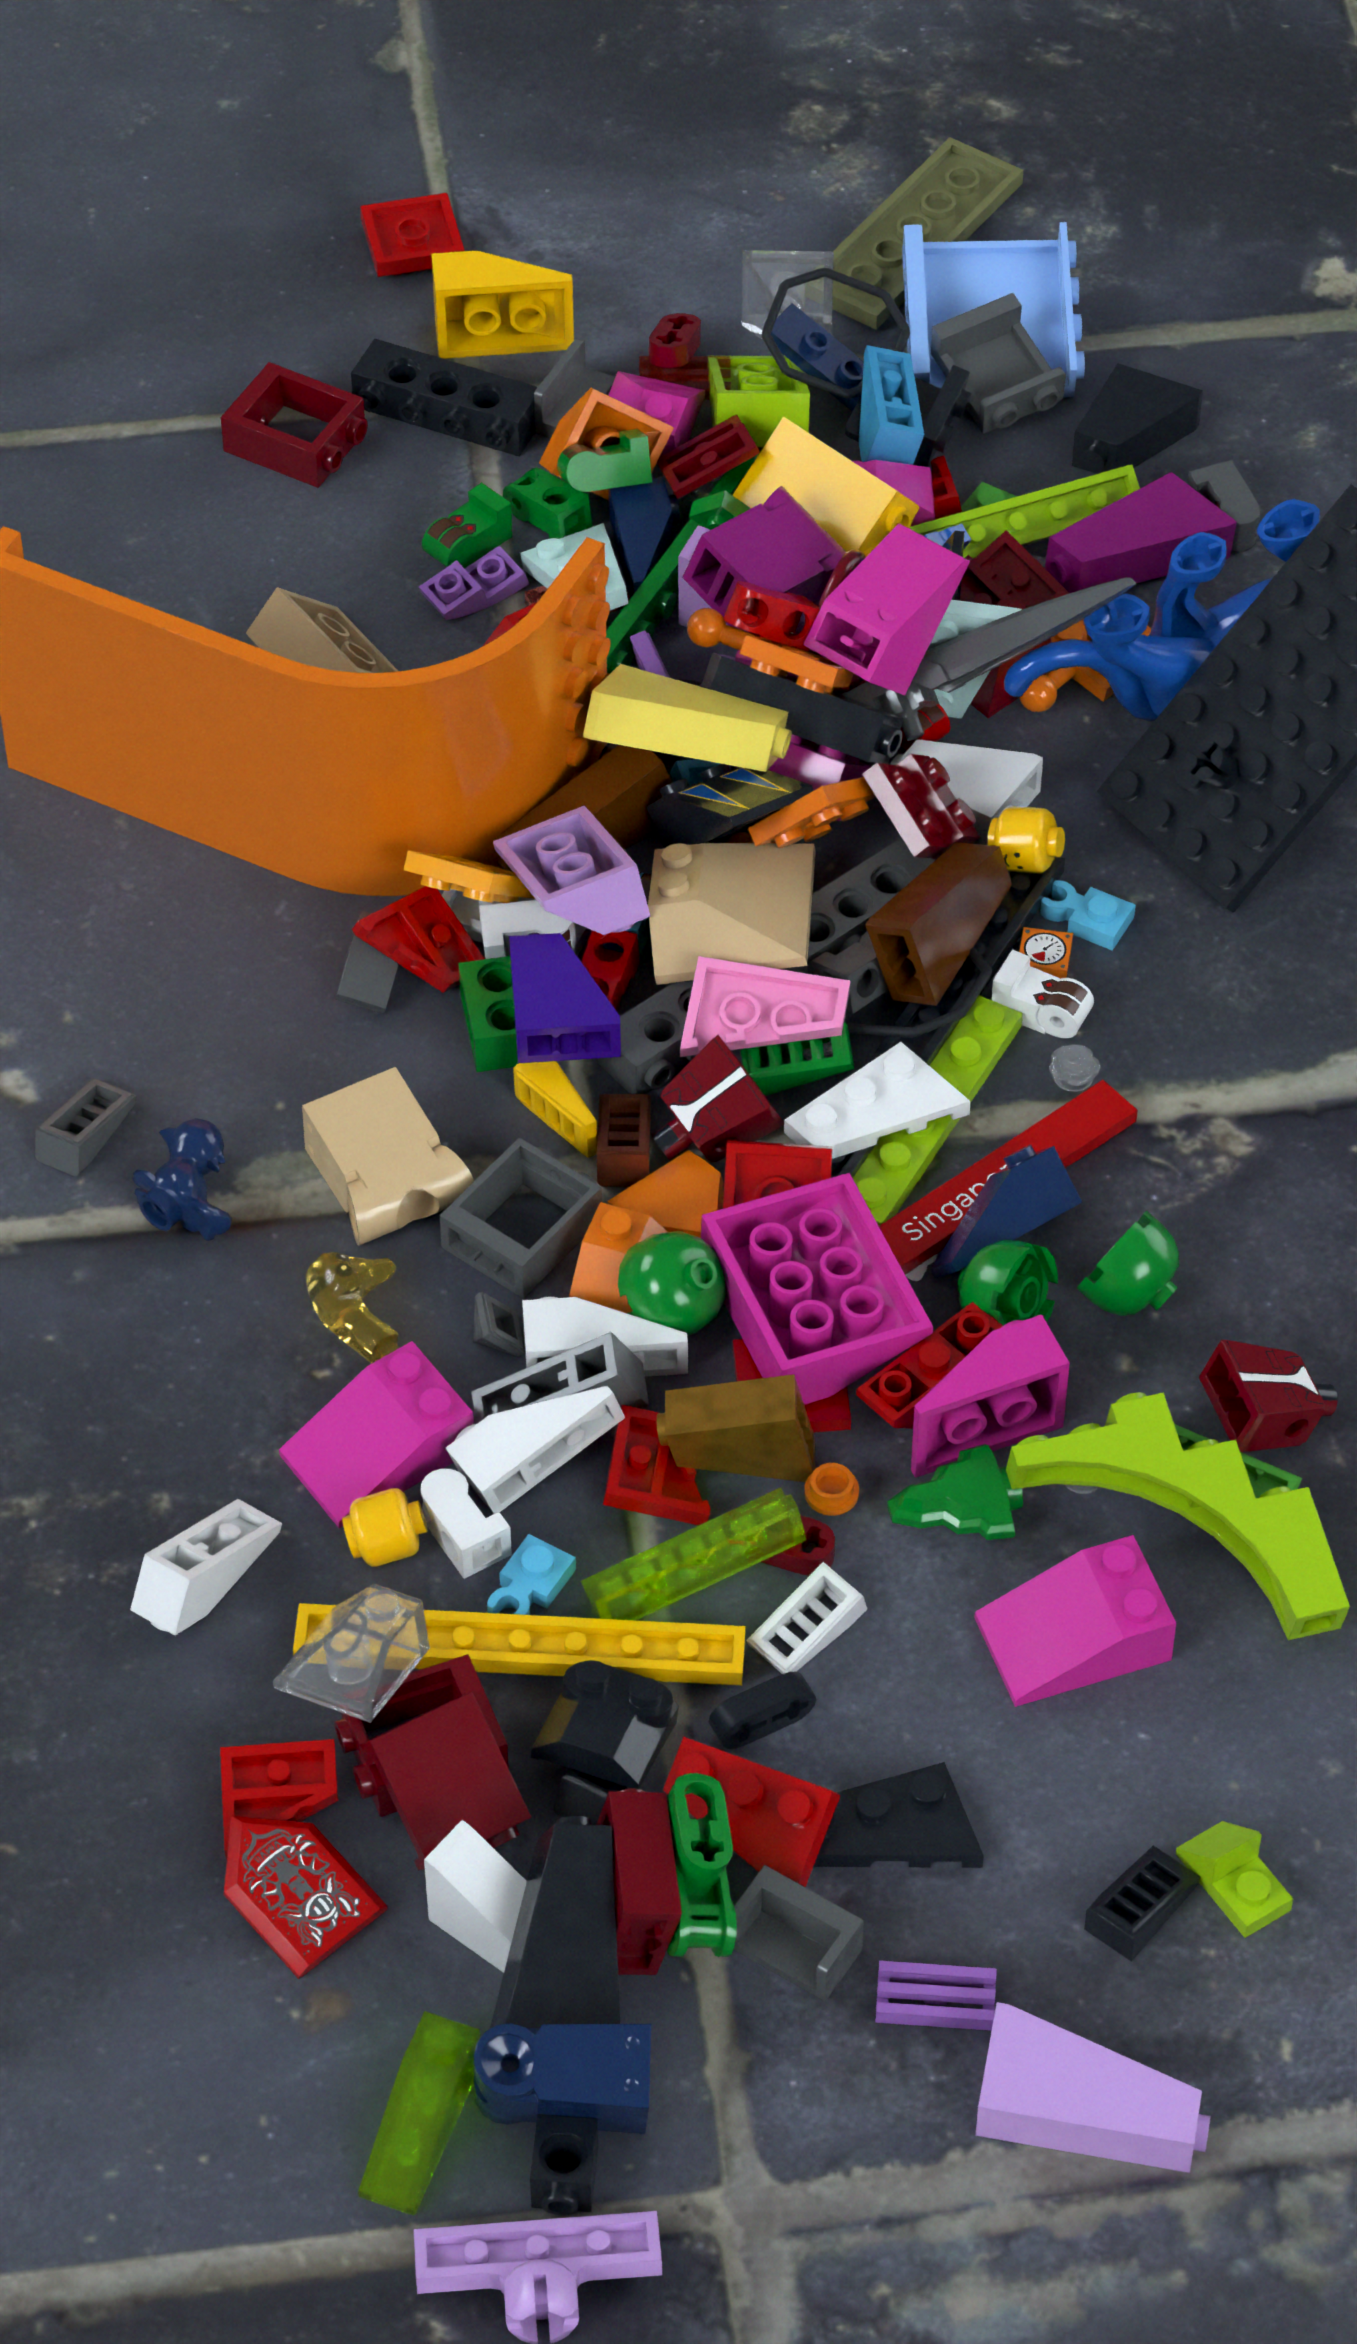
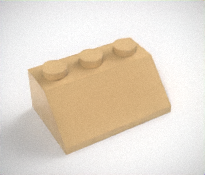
[246,587,398,673]

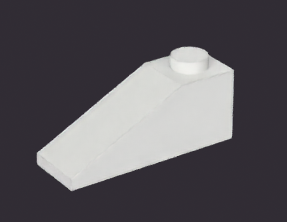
[522,1297,688,1376]
[446,1386,625,1514]
[130,1499,282,1635]

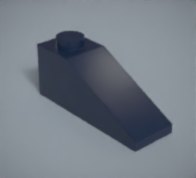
[608,477,680,598]
[930,1145,1082,1278]

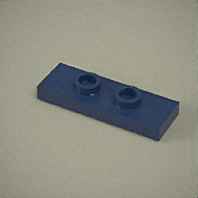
[771,303,864,411]

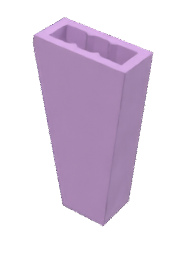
[976,2002,1211,2173]

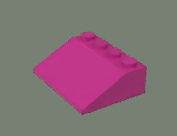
[701,1173,933,1405]

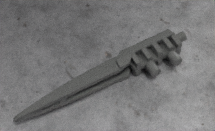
[841,578,1136,762]

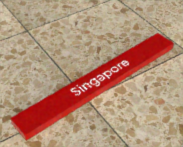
[879,1080,1138,1275]

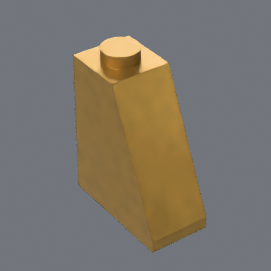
[657,1374,815,1482]

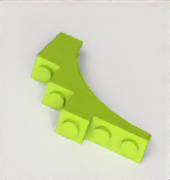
[1006,1392,1350,1640]

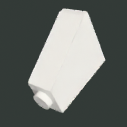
[891,739,1043,845]
[424,1820,527,1973]

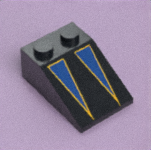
[646,764,814,848]

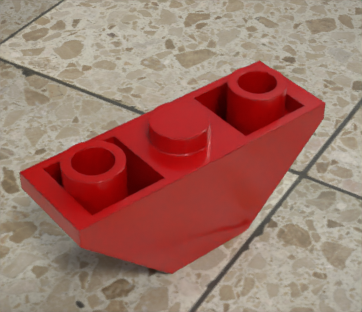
[856,1302,1003,1429]

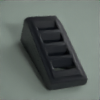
[1084,1845,1200,1961]

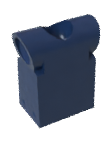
[473,2023,652,2134]

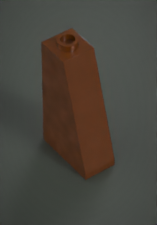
[494,745,672,871]
[865,842,1012,1006]

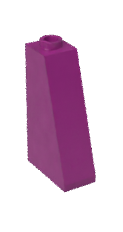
[1044,472,1237,593]

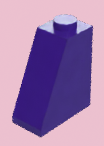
[509,933,621,1063]

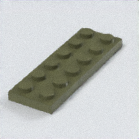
[802,137,1024,330]

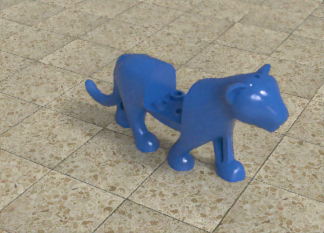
[1004,499,1320,721]

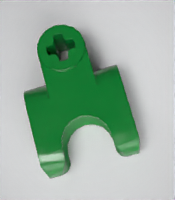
[667,1773,737,1957]

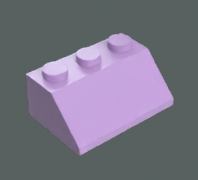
[493,805,651,935]

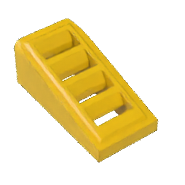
[513,1061,597,1158]

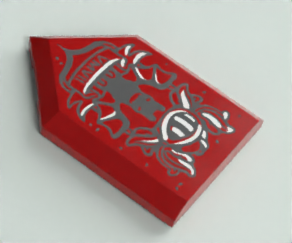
[224,1815,388,1979]

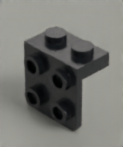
[845,365,972,467]

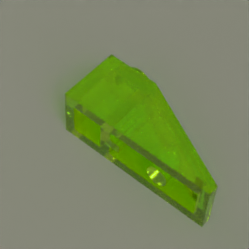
[358,2011,480,2216]

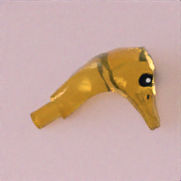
[306,1252,400,1363]

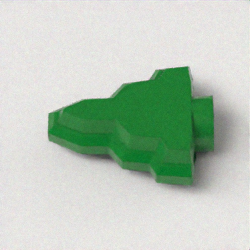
[887,1444,1023,1540]

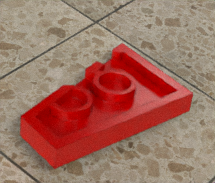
[663,1736,841,1887]

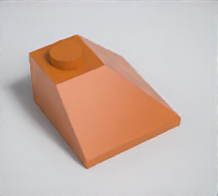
[539,387,674,500]
[569,1202,667,1313]

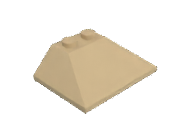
[648,843,816,985]

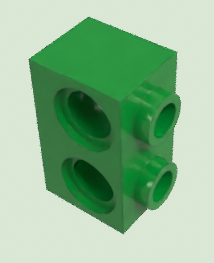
[458,956,518,1073]

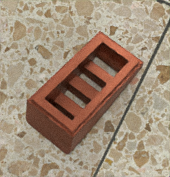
[597,1094,651,1187]

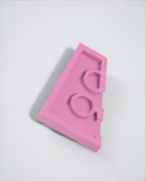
[680,956,850,1057]

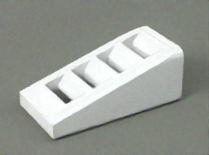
[746,1562,867,1674]

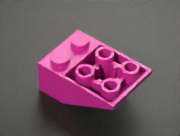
[803,523,970,695]

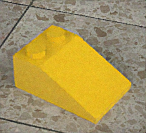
[432,251,574,359]

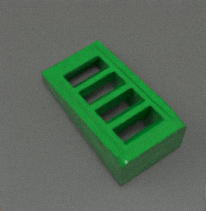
[740,1021,855,1096]

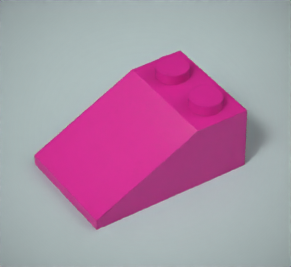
[911,1314,1070,1478]
[279,1341,474,1528]
[974,1535,1176,1707]

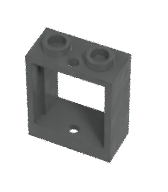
[440,1137,602,1299]

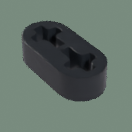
[709,1672,817,1749]

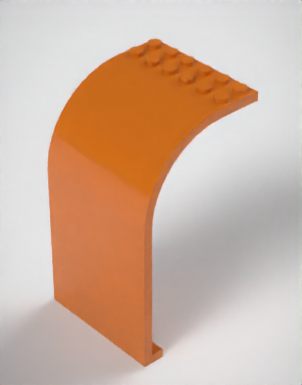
[0,526,610,896]

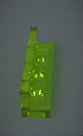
[581,1487,807,1620]

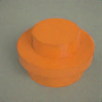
[804,1463,859,1516]

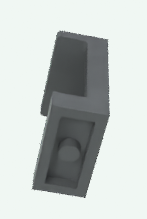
[931,293,1066,434]

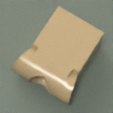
[302,1067,474,1246]

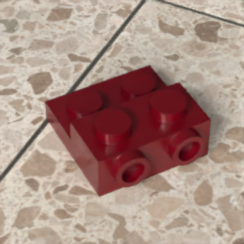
[862,754,981,859]

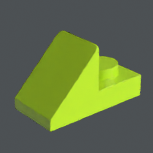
[1175,1821,1293,1938]

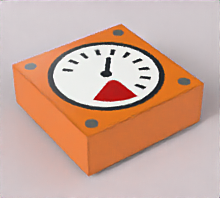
[1019,927,1073,979]

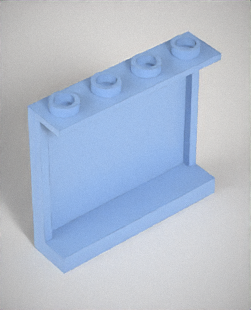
[902,222,1085,397]

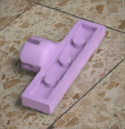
[414,2211,662,2344]

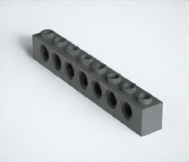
[597,837,935,1094]

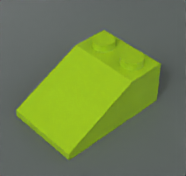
[707,355,810,447]

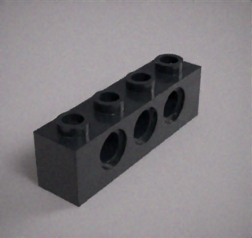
[351,338,537,457]

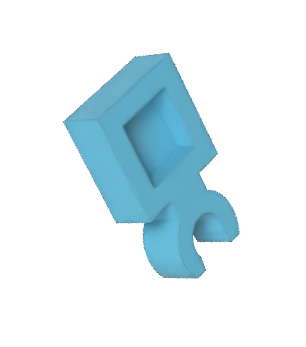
[1040,880,1135,951]
[487,1534,576,1615]

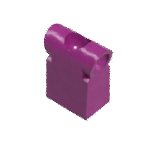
[682,486,846,635]

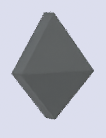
[473,1292,524,1357]

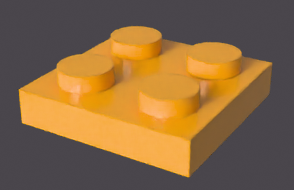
[404,850,535,903]

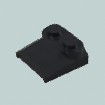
[531,1660,679,1789]

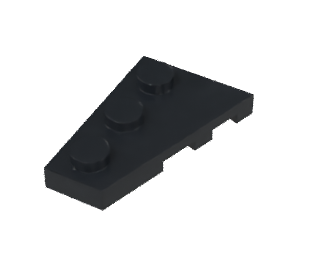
[813,1762,984,1868]

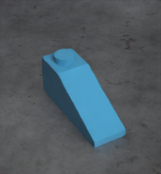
[859,345,924,465]

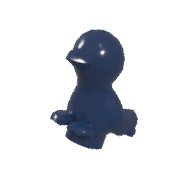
[132,1118,232,1241]

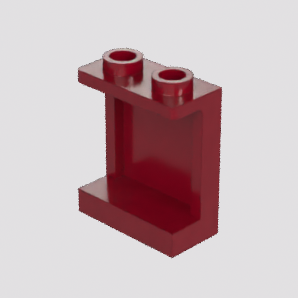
[359,1692,531,1871]

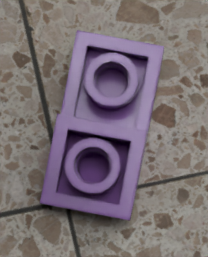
[419,546,529,620]

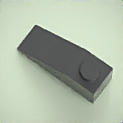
[471,1332,649,1424]

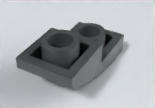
[335,910,398,1014]

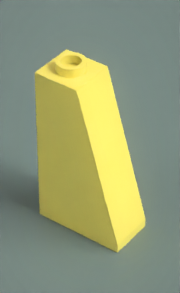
[583,664,792,772]

